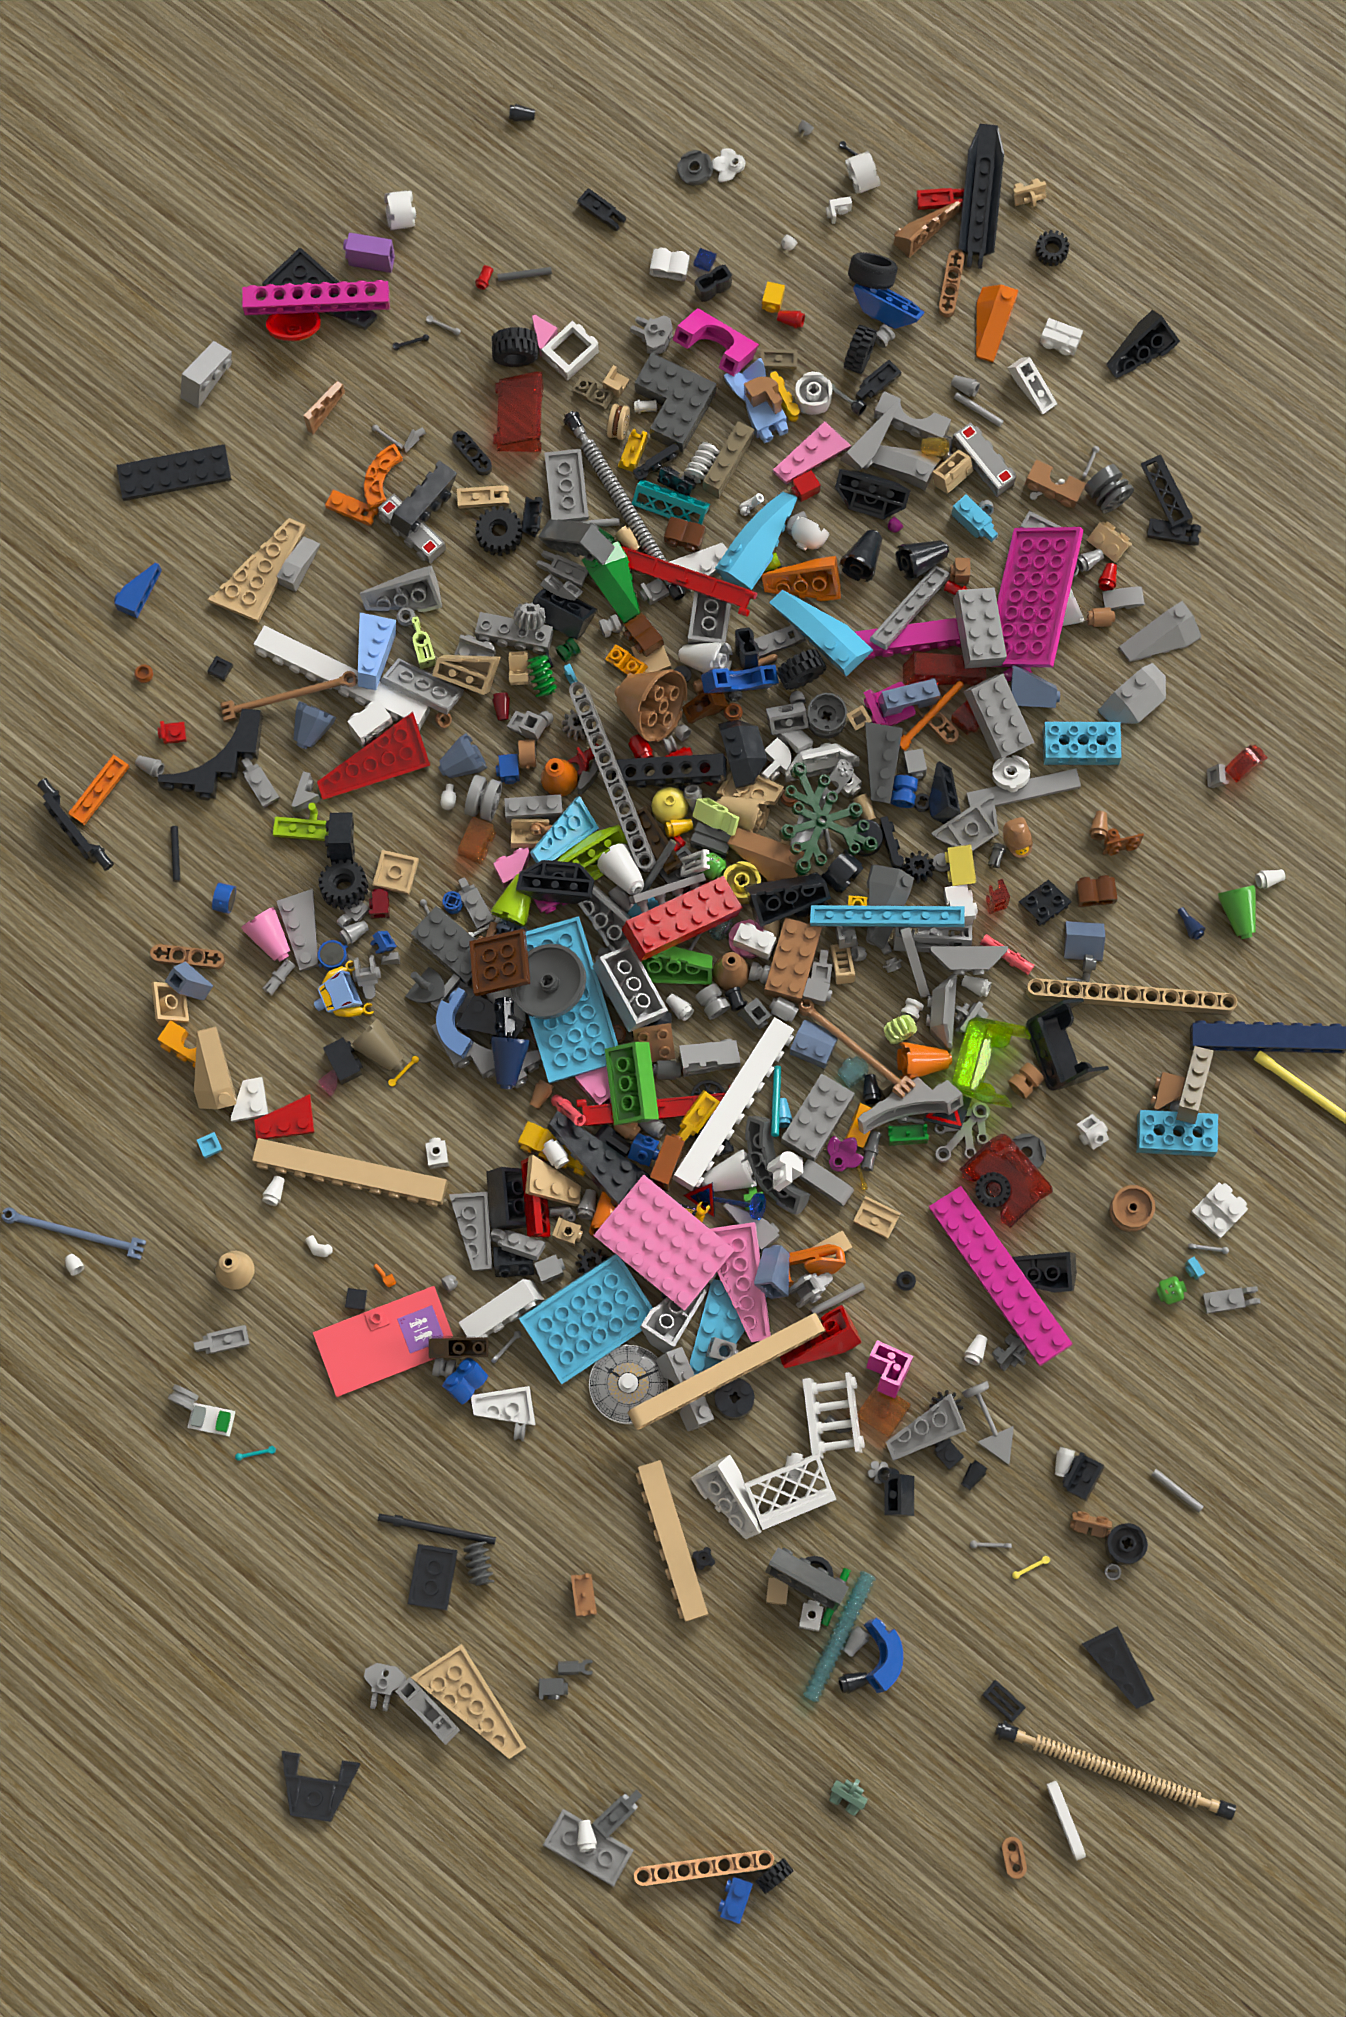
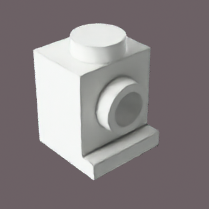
[832,773,862,798]
[425,1138,449,1169]
[799,1600,823,1632]

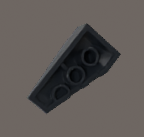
[1106,310,1181,379]
[1012,1252,1077,1293]

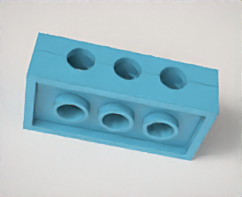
[1043,722,1122,765]
[1136,1110,1218,1157]

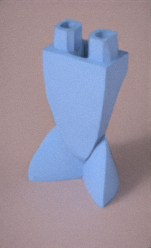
[724,358,788,443]

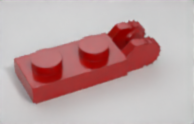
[916,188,964,210]

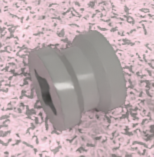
[875,324,895,348]

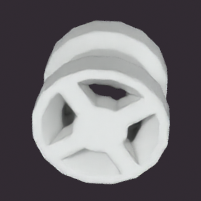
[900,998,924,1021]

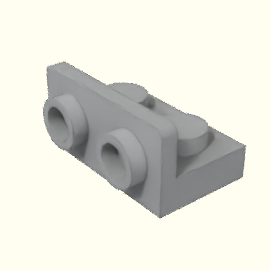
[454,635,496,657]

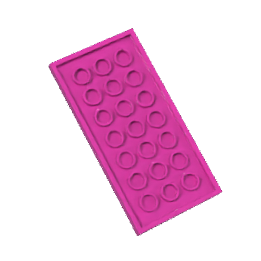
[991,527,1084,668]

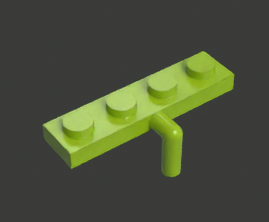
[273,803,328,841]

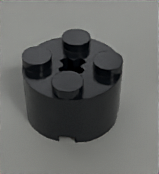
[821,849,863,893]
[715,1378,754,1420]
[1105,1523,1148,1566]

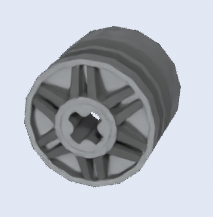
[1084,464,1134,514]
[807,693,847,739]

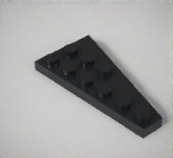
[262,247,378,330]
[547,1111,650,1207]

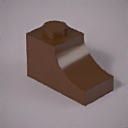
[682,692,729,724]

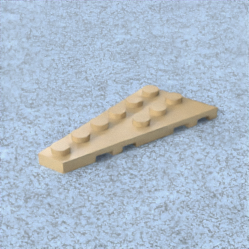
[411,1644,527,1759]

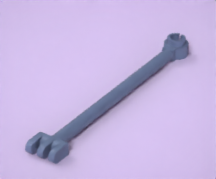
[1,1208,146,1260]

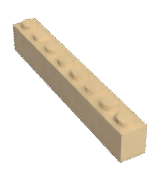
[635,1460,708,1623]

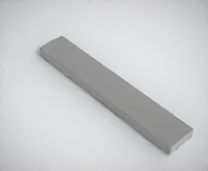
[870,565,950,650]
[966,769,1081,808]

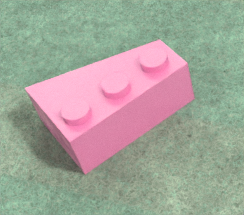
[575,1067,611,1105]

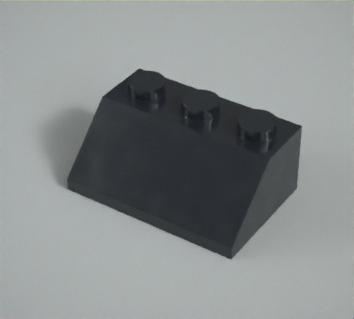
[533,588,597,640]
[486,1167,527,1230]

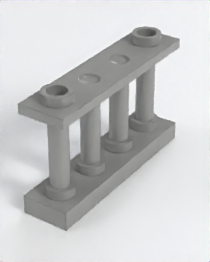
[629,873,706,913]

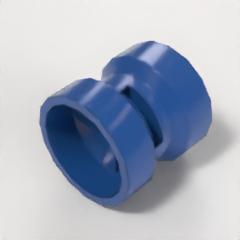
[442,891,463,915]

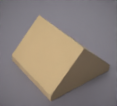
[151,982,189,1026]

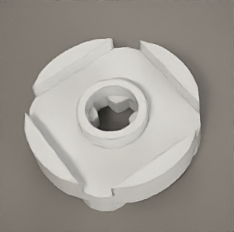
[992,755,1030,792]

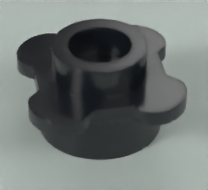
[692,1547,715,1570]

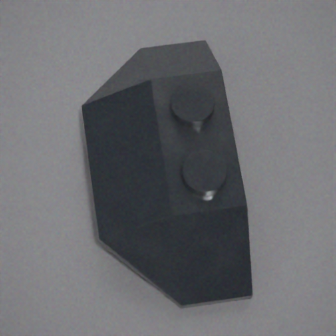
[835,469,911,520]
[718,720,767,789]
[516,860,594,904]

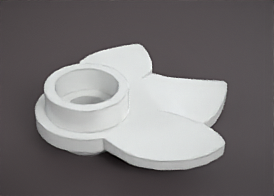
[712,148,745,182]

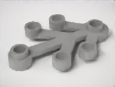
[934,1102,990,1163]

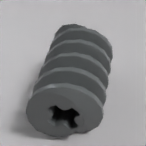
[463,1542,495,1586]

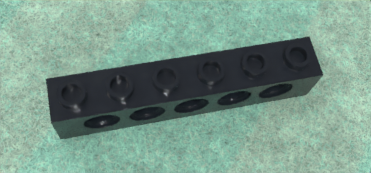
[612,753,727,788]

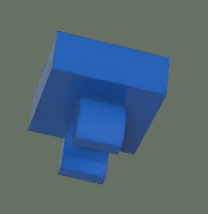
[370,931,397,954]

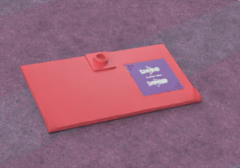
[313,1286,453,1397]

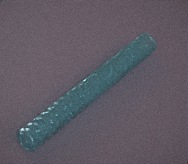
[803,1571,876,1702]

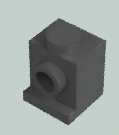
[737,998,771,1031]
[539,1678,568,1700]

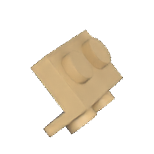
[1087,521,1132,563]
[511,819,550,849]

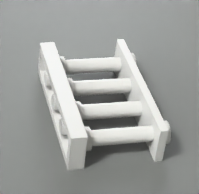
[803,1372,865,1459]

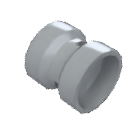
[598,614,622,638]
[748,961,771,985]
[432,1358,456,1379]

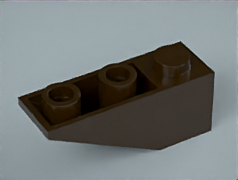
[428,1336,488,1358]

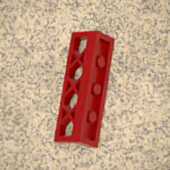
[521,1157,551,1238]

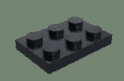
[408,1544,458,1611]

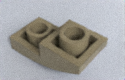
[571,376,614,410]

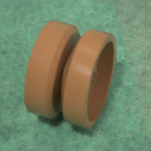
[1109,1185,1155,1232]

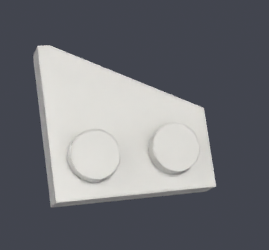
[231,1077,268,1122]

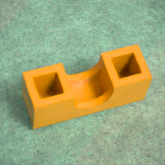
[157,1020,196,1068]

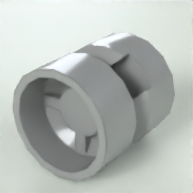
[695,984,730,1020]

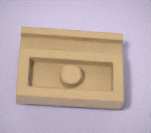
[853,1196,901,1239]

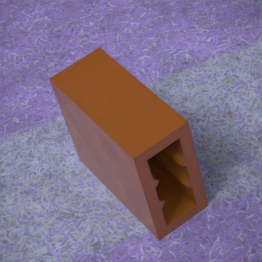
[650,1134,685,1192]

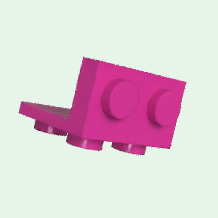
[864,682,916,726]

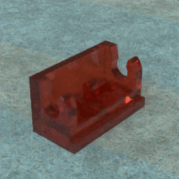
[986,879,1010,915]

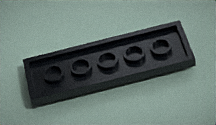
[116,444,232,501]

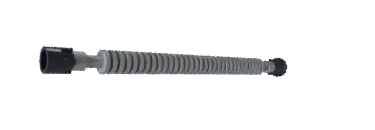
[563,411,686,601]

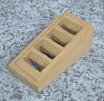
[830,944,855,985]

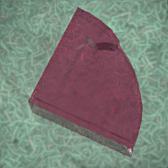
[318,1070,337,1097]

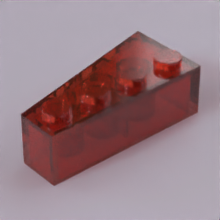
[902,653,987,686]

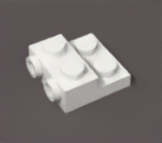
[1191,1182,1248,1239]

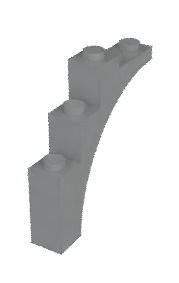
[432,1023,543,1089]

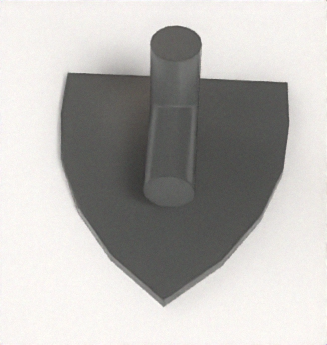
[405,967,445,1003]

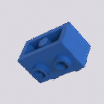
[718,1877,753,1924]

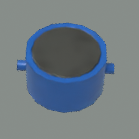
[212,883,236,914]
[318,940,348,971]

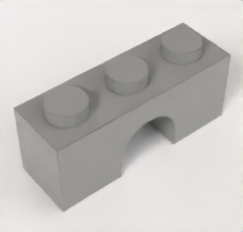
[504,794,563,823]

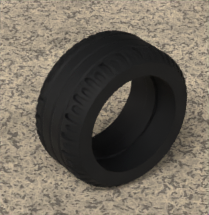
[848,252,898,290]

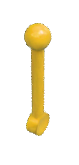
[388,1056,419,1087]

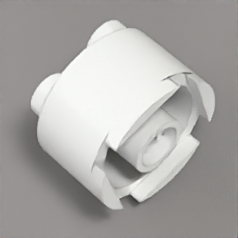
[845,151,881,194]
[384,191,416,230]
[795,372,832,415]

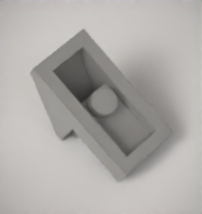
[292,771,321,813]

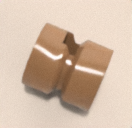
[1008,1062,1044,1099]

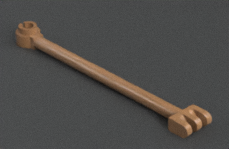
[220,671,358,722]
[798,999,916,1098]

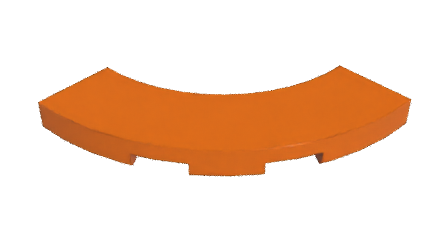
[364,444,403,511]

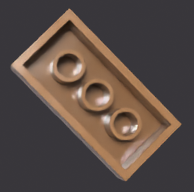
[764,917,822,1004]

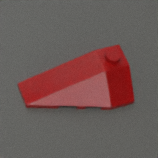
[780,1305,862,1368]

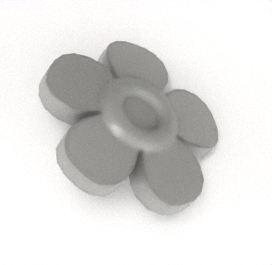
[867,1461,889,1484]

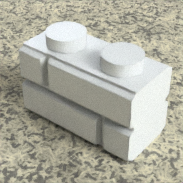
[1040,318,1083,356]

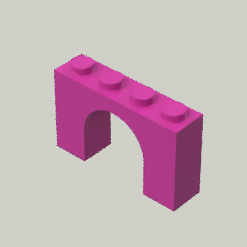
[672,308,759,377]

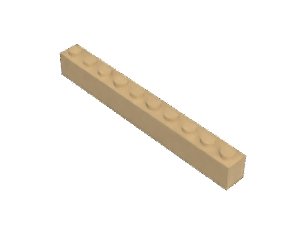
[252,1138,448,1207]

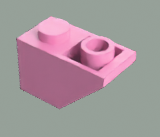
[493,847,530,888]

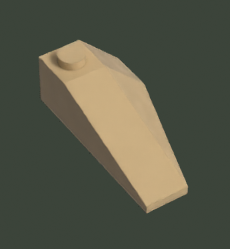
[194,1026,237,1109]

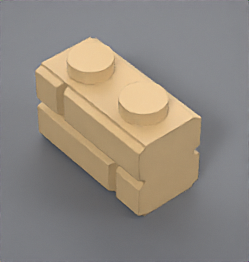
[932,450,974,493]

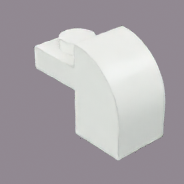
[762,737,791,781]
[767,1151,803,1191]

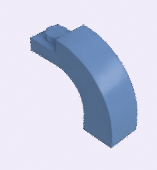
[436,987,474,1059]

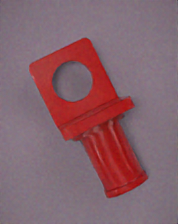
[567,743,599,776]

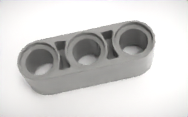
[799,1159,854,1206]

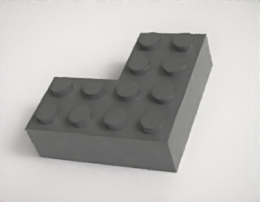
[634,353,716,453]

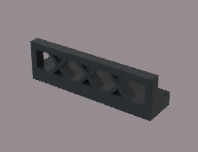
[1141,454,1193,528]

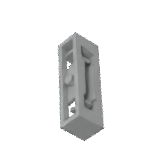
[893,925,972,952]

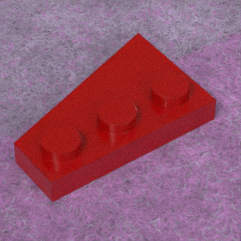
[254,1094,315,1140]

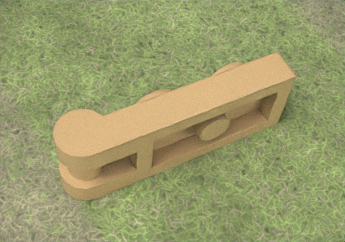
[457,485,510,509]

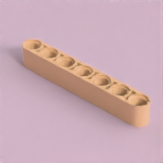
[634,1850,774,1886]

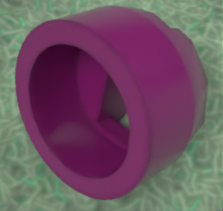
[888,516,904,533]

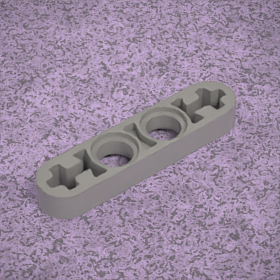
[900,927,930,998]

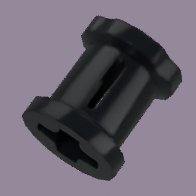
[724,987,748,1012]

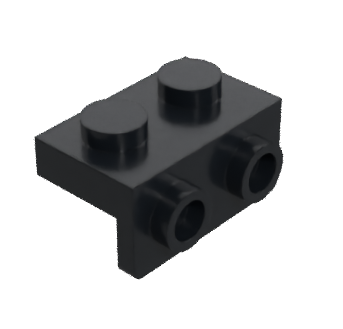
[1062,1452,1105,1501]

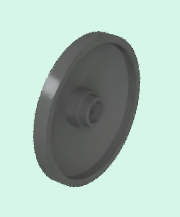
[511,944,586,1019]

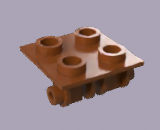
[1102,828,1144,856]

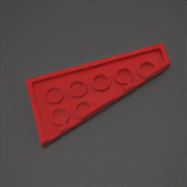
[317,711,430,800]

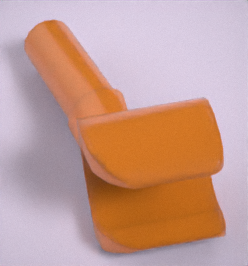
[373,1264,396,1287]

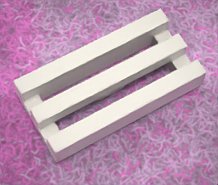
[680,849,710,877]

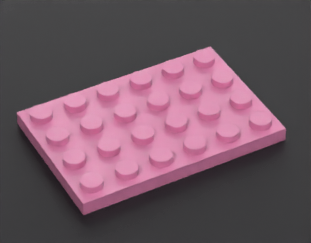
[594,1175,734,1311]

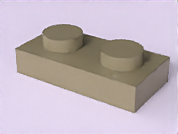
[761,349,797,370]

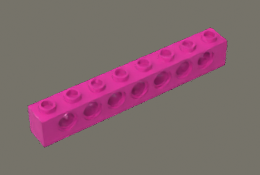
[242,280,390,315]

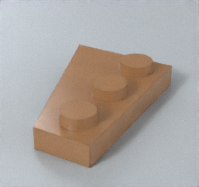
[303,381,345,435]

